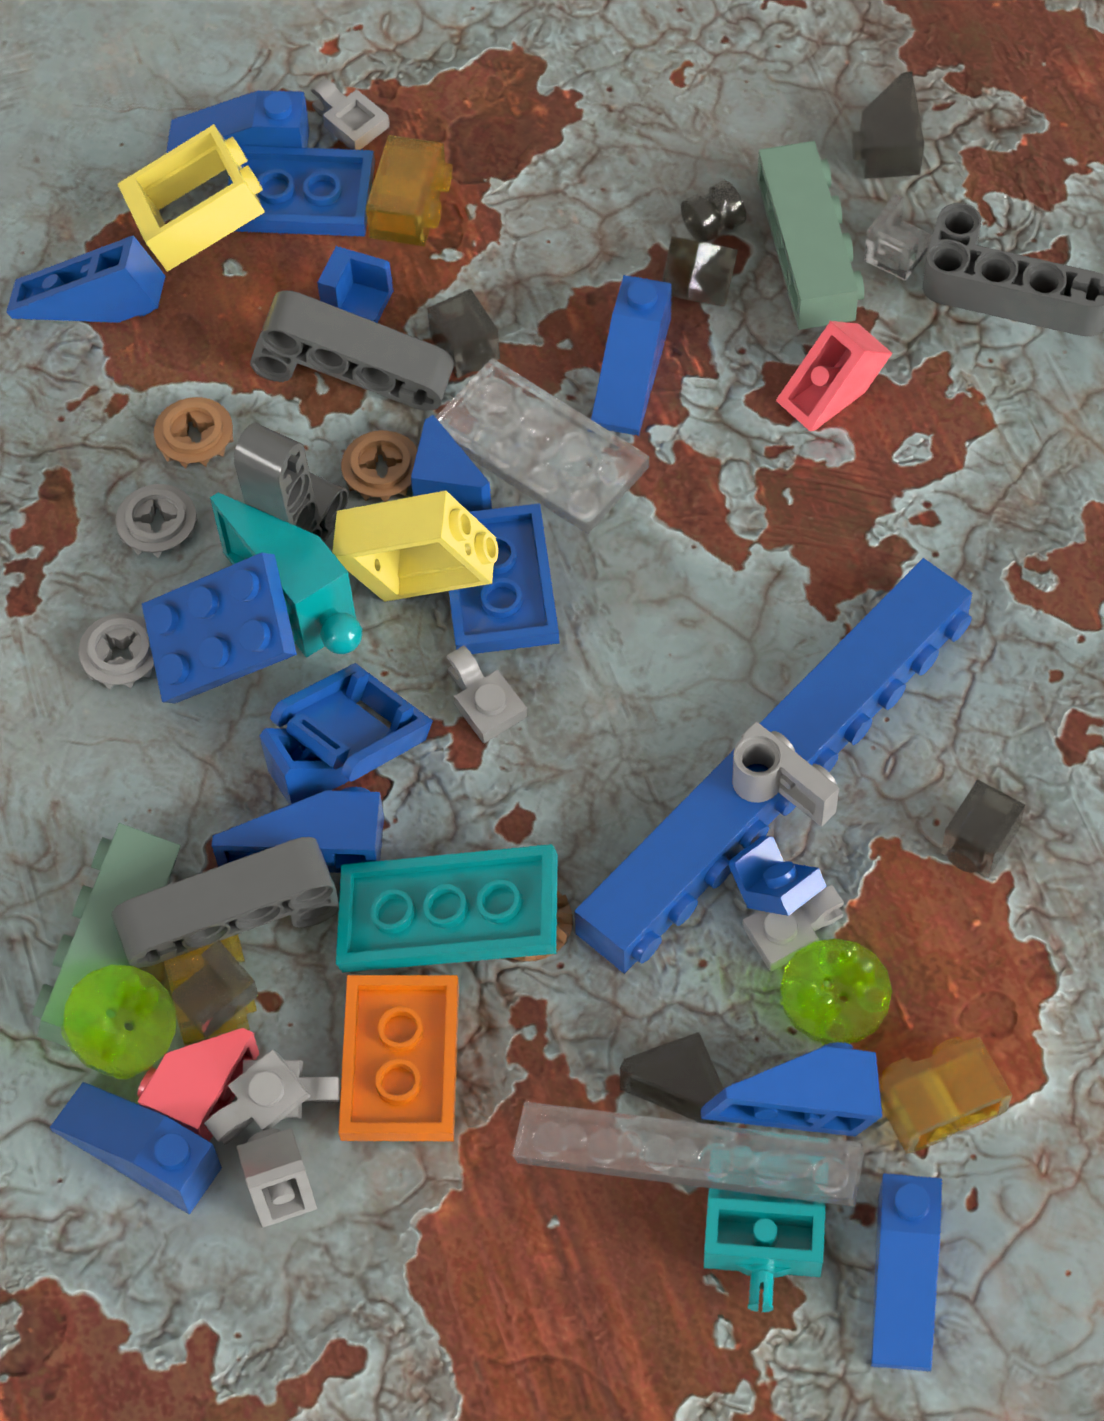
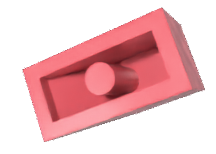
[776,321,892,431]
[138,1028,260,1142]

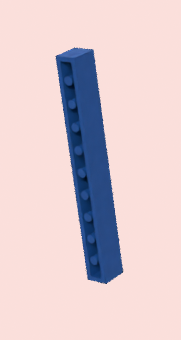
[574,558,973,974]

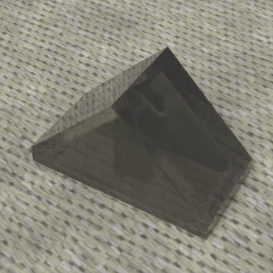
[620,1032,728,1133]

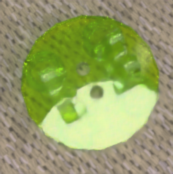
[779,938,892,1045]
[61,965,176,1079]

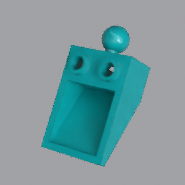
[210,492,362,658]

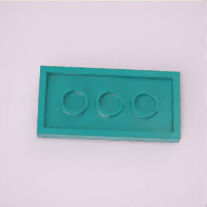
[336,844,558,973]

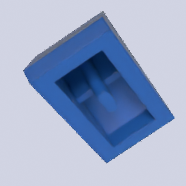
[411,415,492,512]
[259,728,349,805]

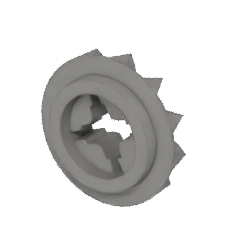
[116,484,198,558]
[78,613,154,690]

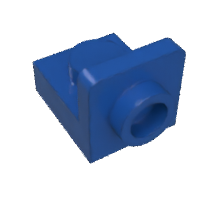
[729,835,827,916]

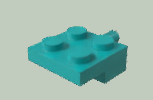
[704,1150,827,1312]

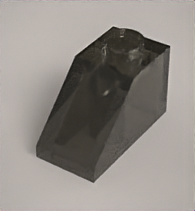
[852,72,924,179]

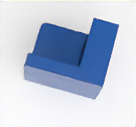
[317,246,393,323]

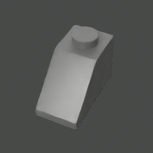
[236,1128,317,1228]

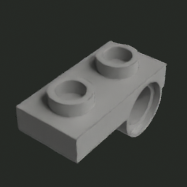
[732,721,839,827]

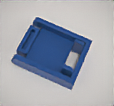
[270,663,433,782]

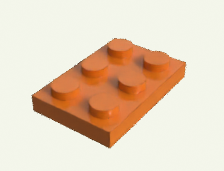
[338,975,459,1141]

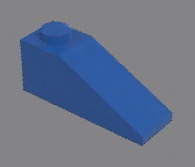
[166,90,310,153]
[6,235,166,323]
[591,275,672,436]
[212,787,384,873]
[701,1042,883,1137]
[50,1082,222,1215]
[871,1173,942,1372]

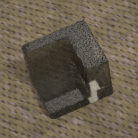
[662,236,738,307]
[172,940,258,1039]

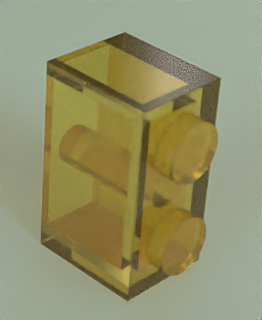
[366,135,452,247]

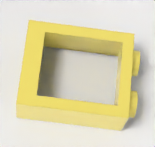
[118,125,265,272]
[332,491,498,602]

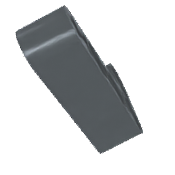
[922,203,1104,337]
[250,291,454,411]
[234,423,349,543]
[112,837,339,968]

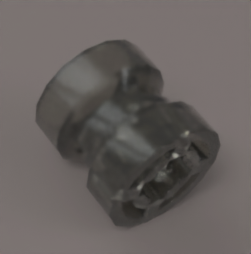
[680,180,747,244]

